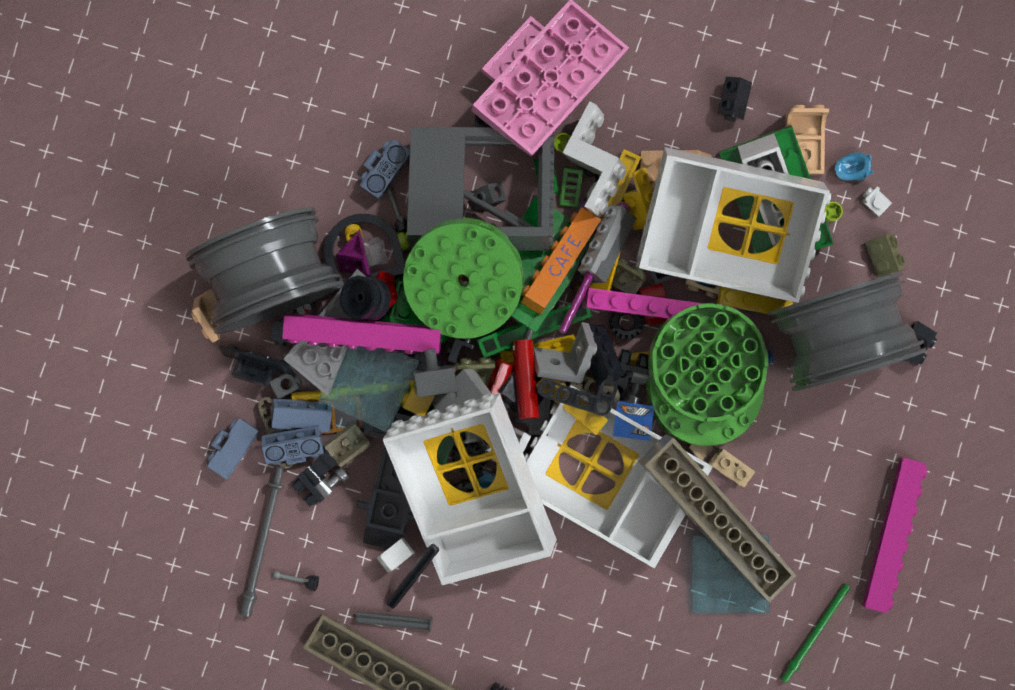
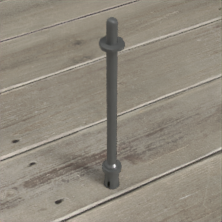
[239,466,285,617]

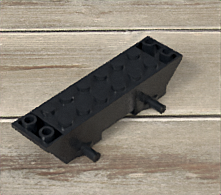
[356,399,433,549]

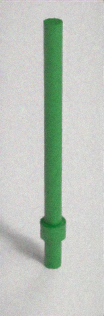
[781,583,851,683]

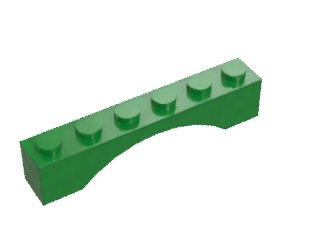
[477,301,592,358]

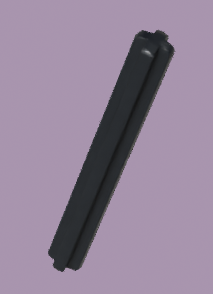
[387,544,439,609]

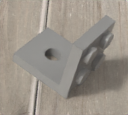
[533,322,597,383]

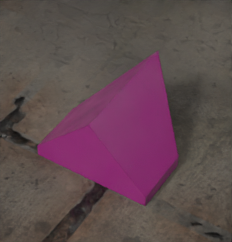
[336,229,370,275]

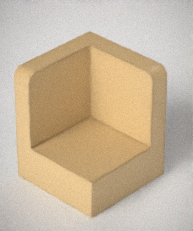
[687,444,714,461]

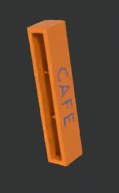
[521,208,601,315]

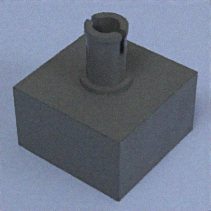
[412,349,457,397]

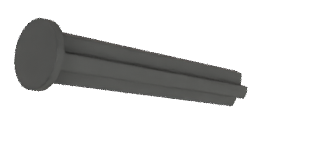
[356,611,433,632]

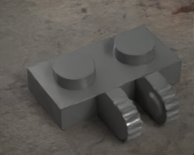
[514,398,550,436]

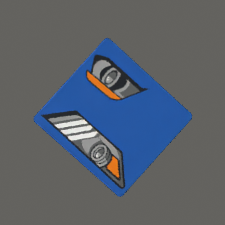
[613,401,654,441]

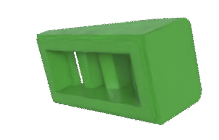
[559,166,584,208]

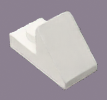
[377,538,415,573]

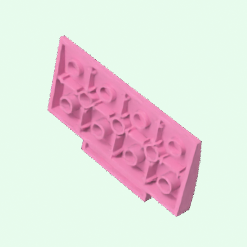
[471,0,629,157]

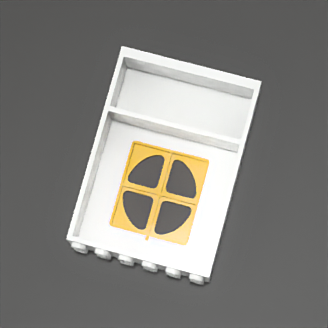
[637,147,831,303]
[524,385,712,568]
[383,393,557,585]

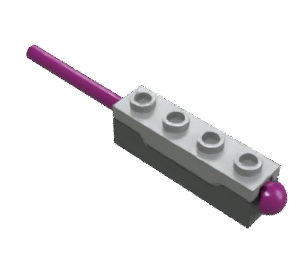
[559,202,636,334]

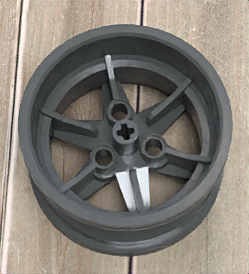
[185,207,344,334]
[768,271,926,391]

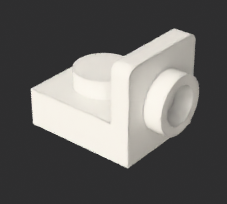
[861,186,892,218]

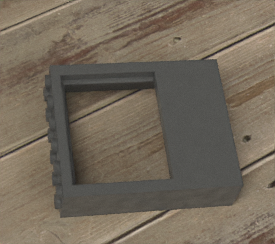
[407,127,554,251]

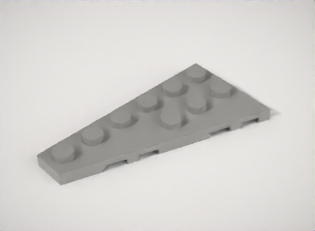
[284,269,366,396]

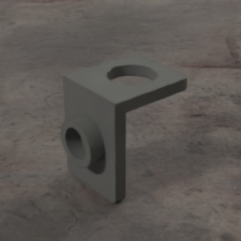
[470,182,506,210]

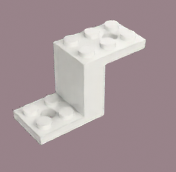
[563,101,626,218]

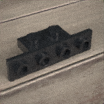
[219,344,294,388]

